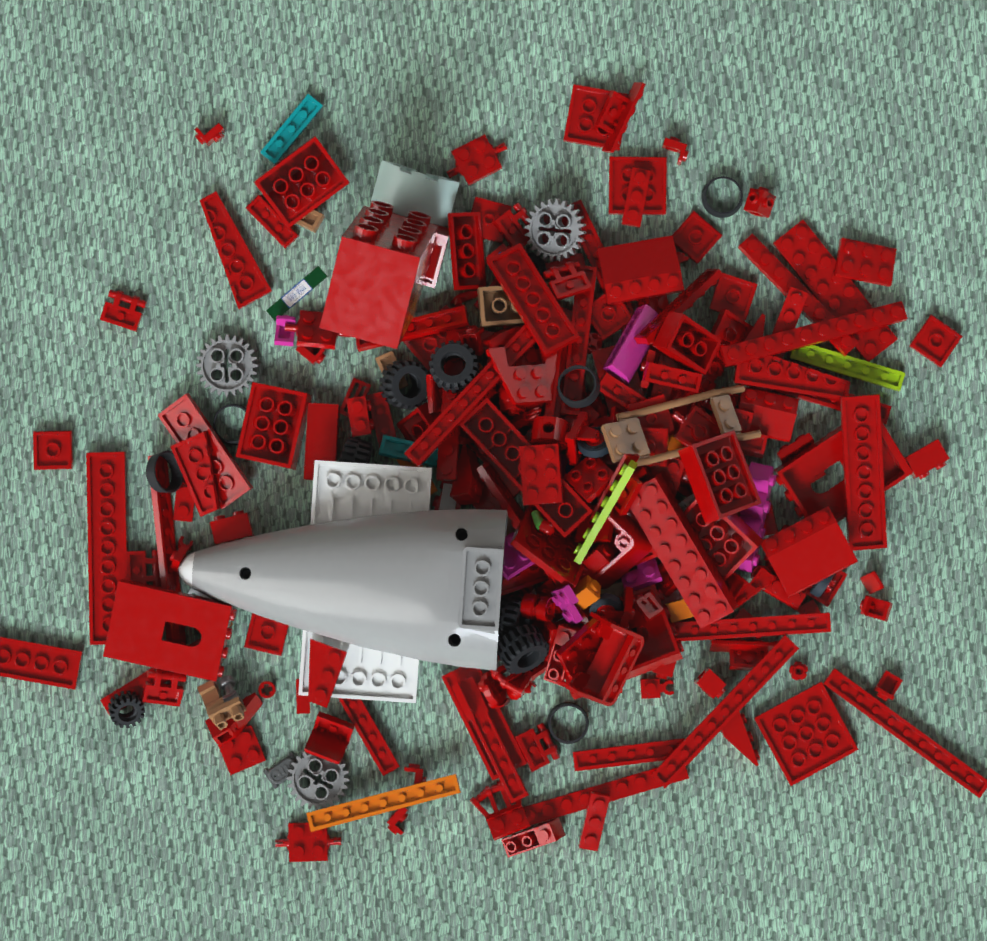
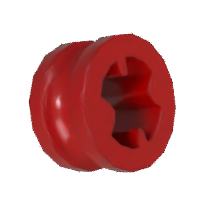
[258,681,276,698]

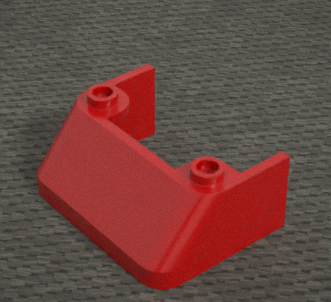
[579,508,652,589]
[556,612,644,706]

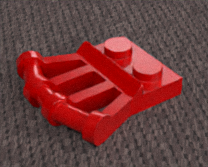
[490,656,548,697]
[470,781,530,841]

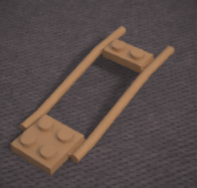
[601,384,761,467]

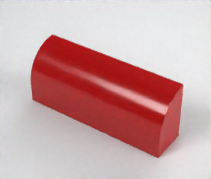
[304,403,339,481]

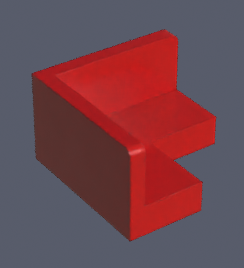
[734,407,768,455]

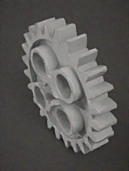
[524,198,586,261]
[196,334,259,397]
[287,751,349,810]

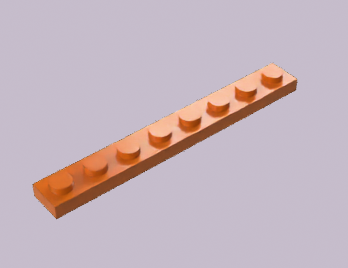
[306,774,461,832]

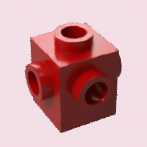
[743,187,776,218]

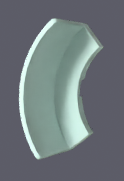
[371,160,460,226]

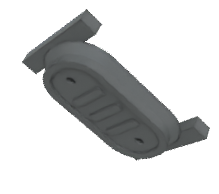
[263,752,298,789]

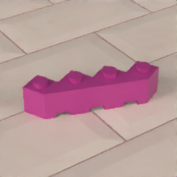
[736,462,776,573]

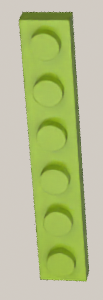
[789,345,905,392]
[574,460,638,565]

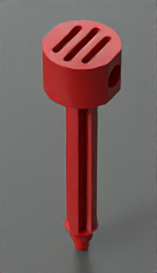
[530,345,570,450]

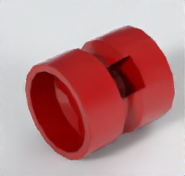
[520,593,556,622]

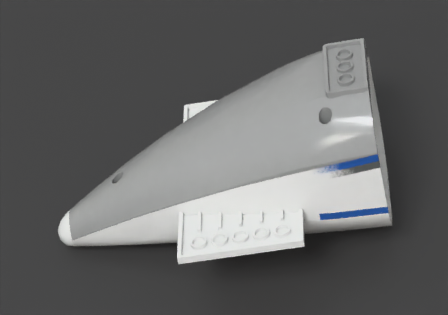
[178,460,508,703]

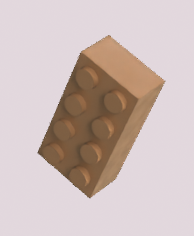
[477,282,550,328]

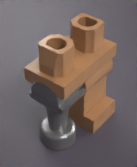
[197,675,247,730]

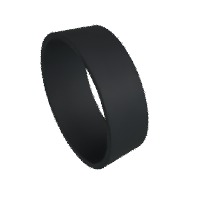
[701,176,743,218]
[558,365,600,408]
[213,404,246,445]
[146,451,184,493]
[547,702,589,744]

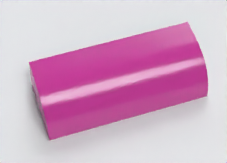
[603,304,658,386]

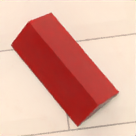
[448,212,486,291]

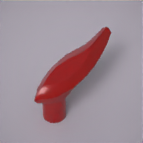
[450,291,478,307]

